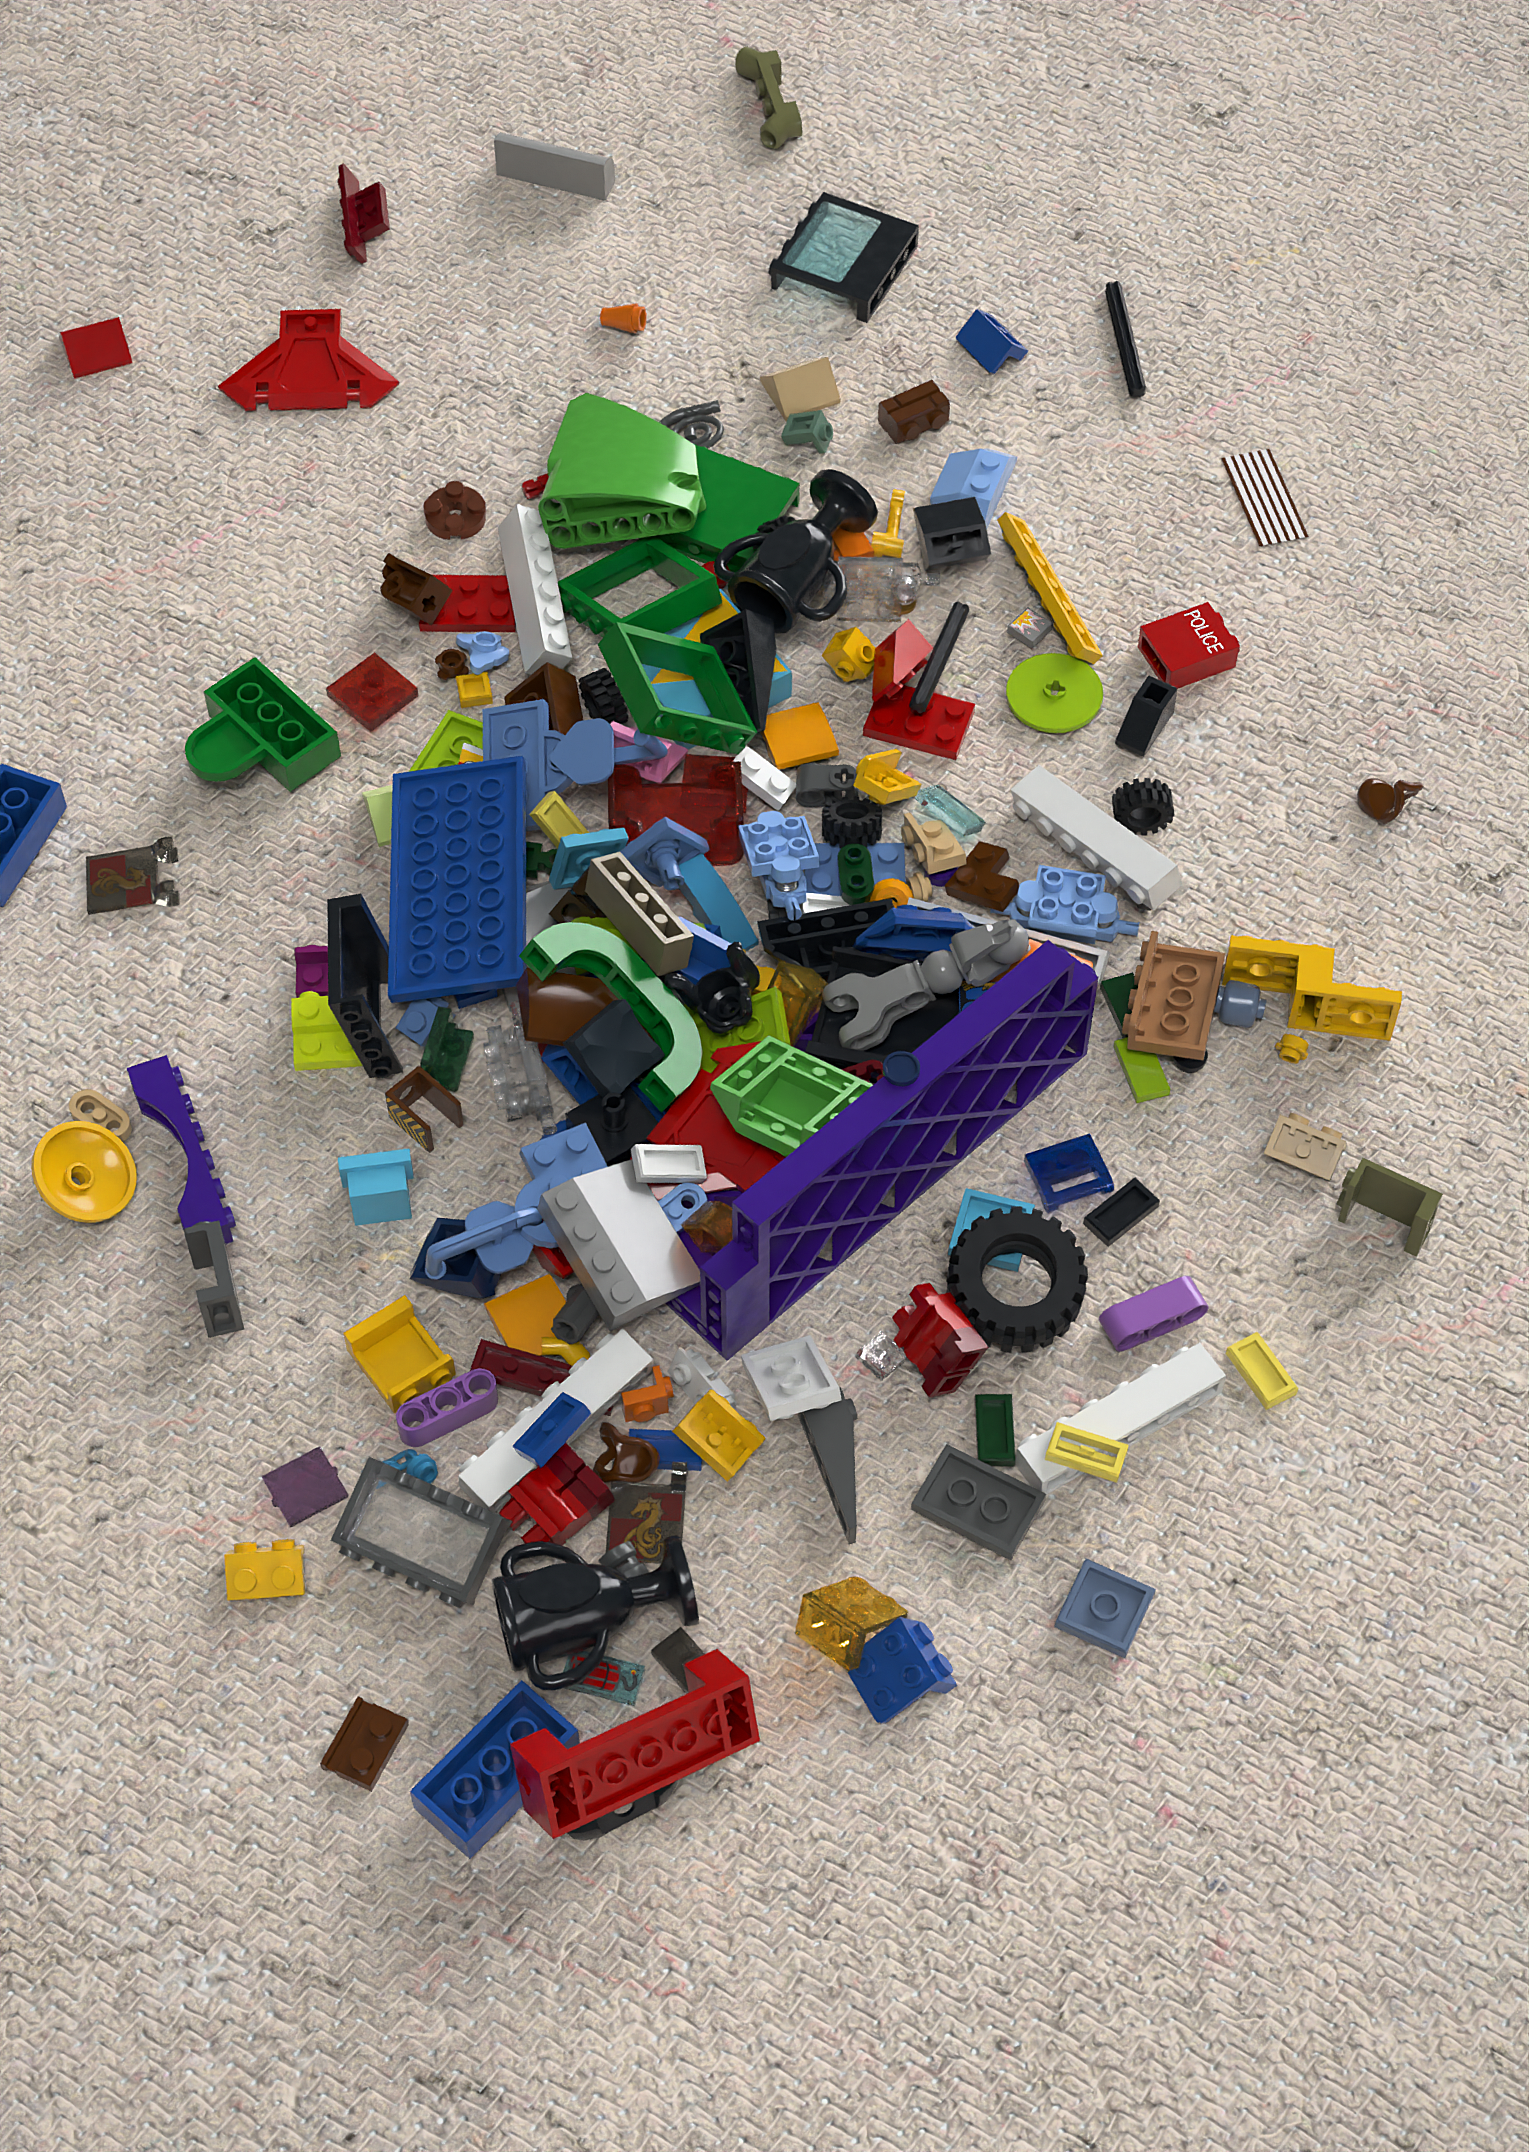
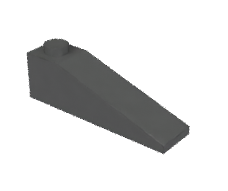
[798,1387,857,1545]

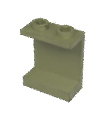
[1336,1158,1443,1257]

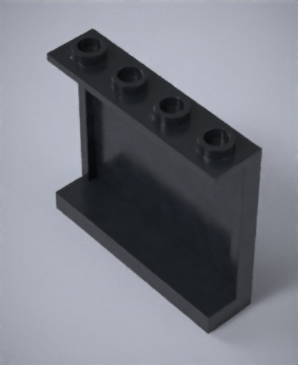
[327,893,403,1078]
[805,946,966,1083]

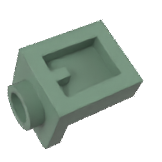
[781,410,833,453]

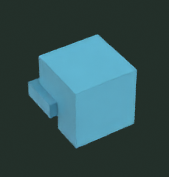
[338,1148,414,1226]

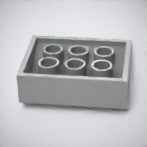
[537,1159,700,1332]

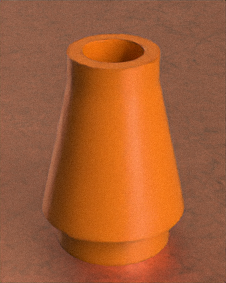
[600,303,647,334]

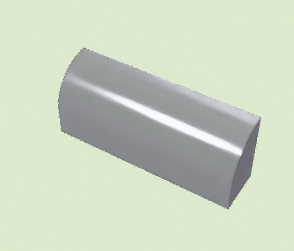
[494,133,615,201]

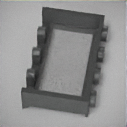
[330,1457,513,1608]

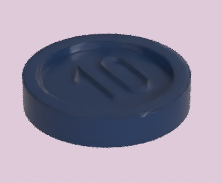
[883,1051,920,1086]

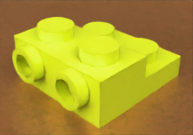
[291,991,362,1071]

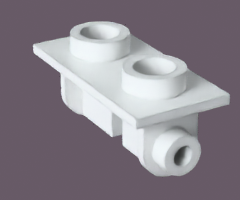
[668,1347,737,1408]

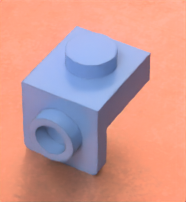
[396,997,456,1047]

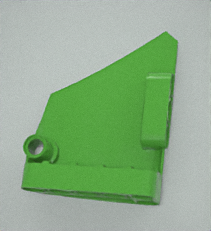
[538,393,706,549]

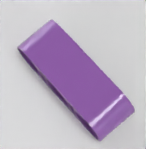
[1098,1276,1209,1351]
[396,1368,498,1447]

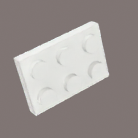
[741,1335,842,1421]

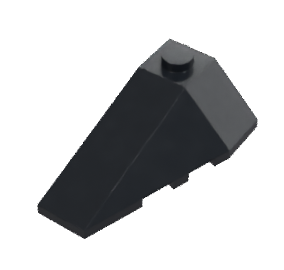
[700,609,777,734]

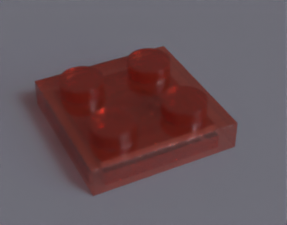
[326,652,419,732]

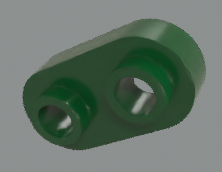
[837,844,874,905]

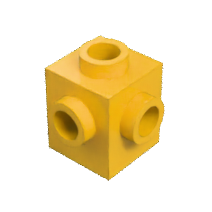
[821,627,875,682]

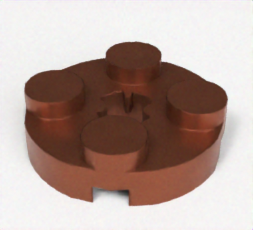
[423,481,486,540]

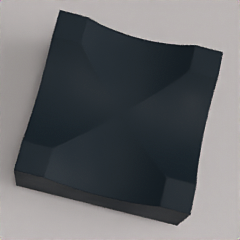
[563,999,665,1098]

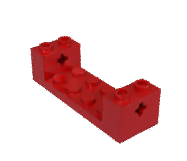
[510,1649,760,1839]

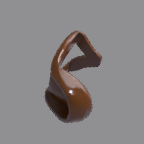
[1357,778,1424,824]
[593,1422,660,1483]

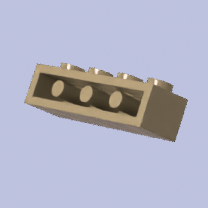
[585,852,694,976]

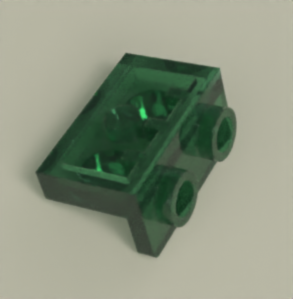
[420,1006,474,1092]

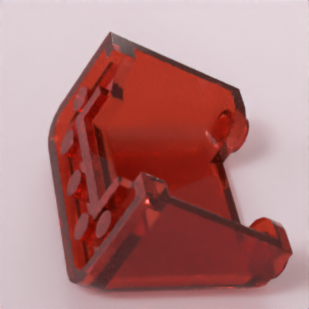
[608,761,744,866]

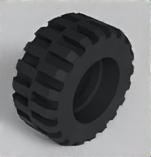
[946,1206,1088,1353]

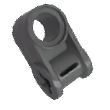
[796,763,858,807]

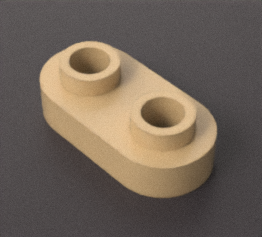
[69,1089,132,1142]

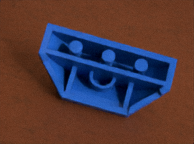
[853,905,974,961]

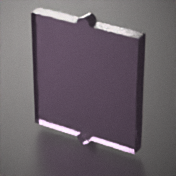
[261,1446,349,1528]

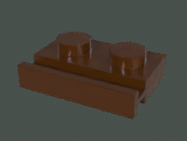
[320,1696,409,1792]

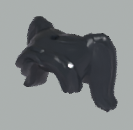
[664,941,760,1034]

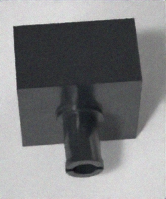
[565,1085,659,1167]

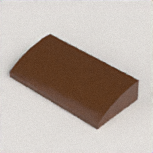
[516,968,656,1046]

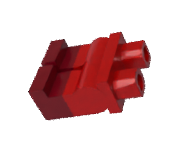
[892,1283,989,1398]
[499,1443,615,1546]

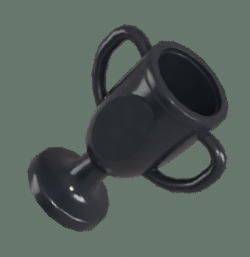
[713,469,878,634]
[492,1535,699,1690]

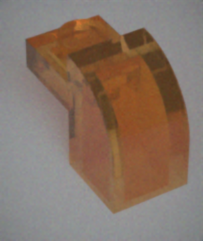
[681,1201,733,1253]

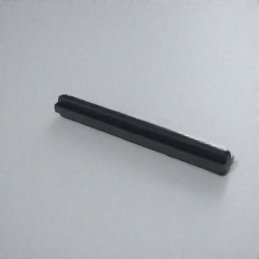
[1105,281,1146,398]
[909,601,970,713]

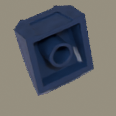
[410,1218,501,1299]

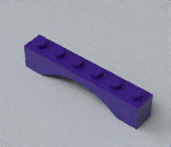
[127,1055,236,1244]

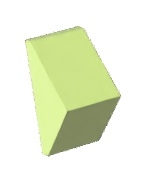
[362,785,392,847]

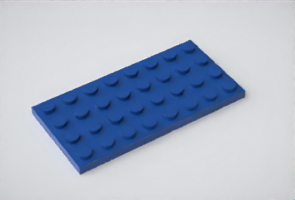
[388,755,526,1003]

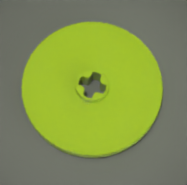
[1006,653,1103,733]

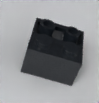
[913,497,991,571]

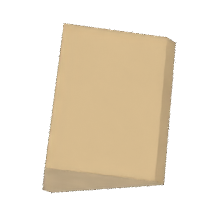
[760,357,841,422]

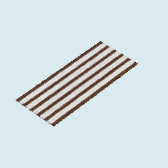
[1221,449,1309,546]

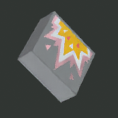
[1007,607,1053,649]

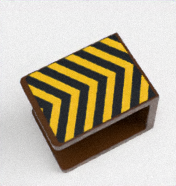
[385,1066,464,1153]

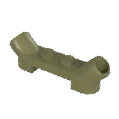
[735,46,802,149]

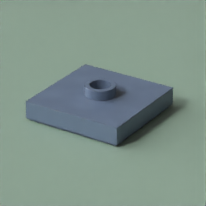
[1054,1558,1156,1658]

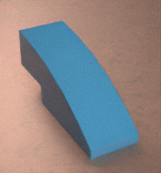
[676,853,758,951]

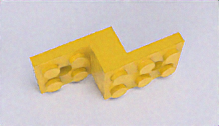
[1222,935,1402,1041]

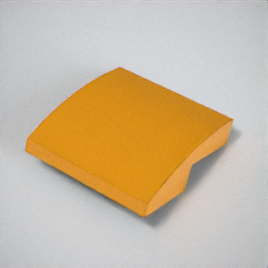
[760,702,839,770]
[484,1273,566,1356]

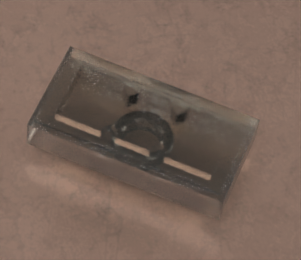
[651,1627,705,1694]

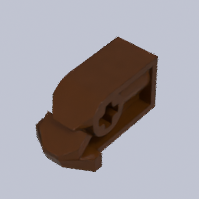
[380,553,453,625]

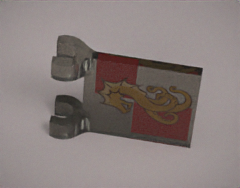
[86,837,180,915]
[605,1458,688,1564]

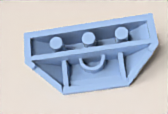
[930,448,1017,529]

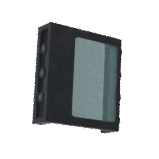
[768,192,919,323]

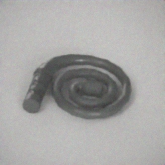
[659,400,724,448]

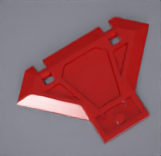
[218,309,400,411]
[630,1041,786,1201]

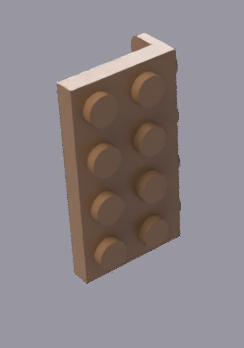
[1122,931,1226,1061]

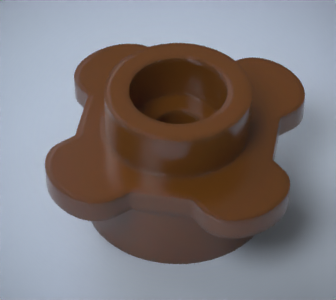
[435,649,469,680]

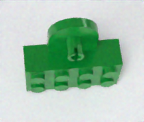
[185,657,341,792]

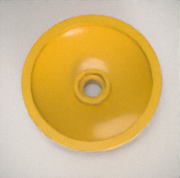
[31,1121,137,1223]

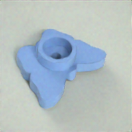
[456,631,509,675]

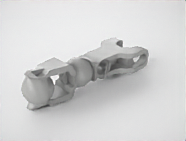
[822,919,1031,1051]

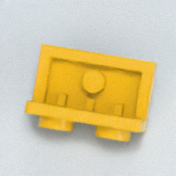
[853,749,922,805]
[672,1389,765,1481]
[224,1539,305,1601]

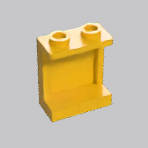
[343,1295,456,1414]

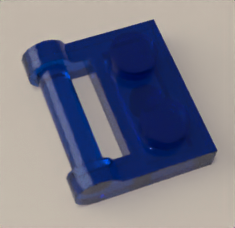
[1024,1133,1114,1213]

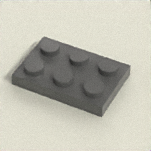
[911,1444,1047,1560]

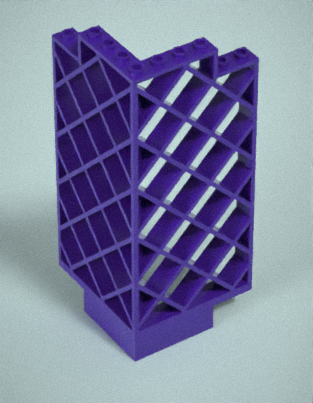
[665,940,1099,1361]

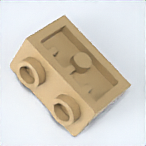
[901,812,966,875]
[1264,1113,1347,1182]

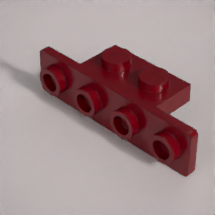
[337,163,390,264]

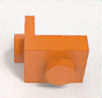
[621,1365,674,1422]

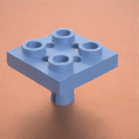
[619,817,710,890]

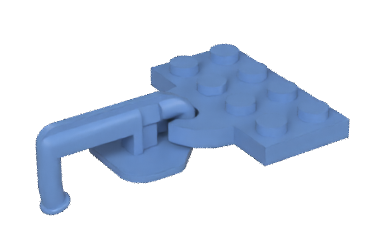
[482,699,668,832]
[425,1123,608,1280]

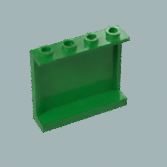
[638,443,800,573]

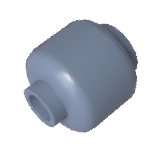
[1214,980,1267,1028]

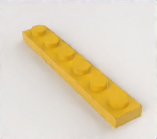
[997,512,1103,664]

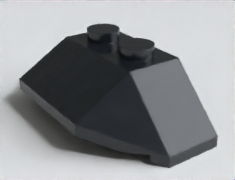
[757,898,894,980]

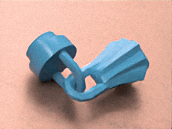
[362,1449,438,1489]

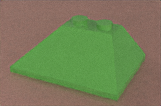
[710,1035,873,1157]

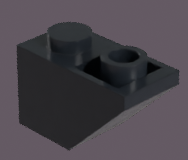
[1115,676,1178,757]

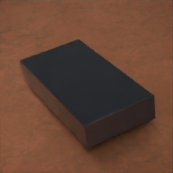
[1083,1177,1160,1247]

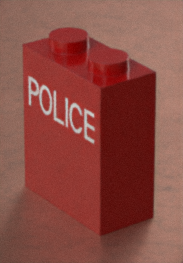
[1137,602,1240,688]

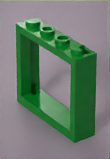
[558,536,722,638]
[597,622,758,754]

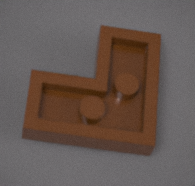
[944,841,1019,912]

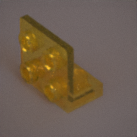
[795,1576,908,1671]

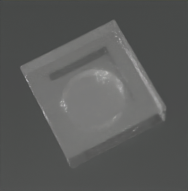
[855,1331,907,1381]

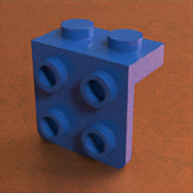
[844,1617,957,1724]

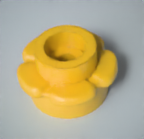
[1275,1034,1309,1064]

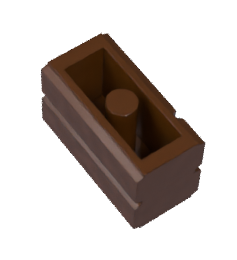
[878,380,950,444]

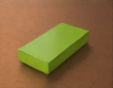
[1114,1037,1170,1103]

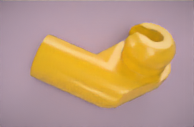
[542,1337,591,1366]

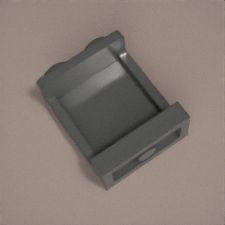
[184,1220,244,1338]

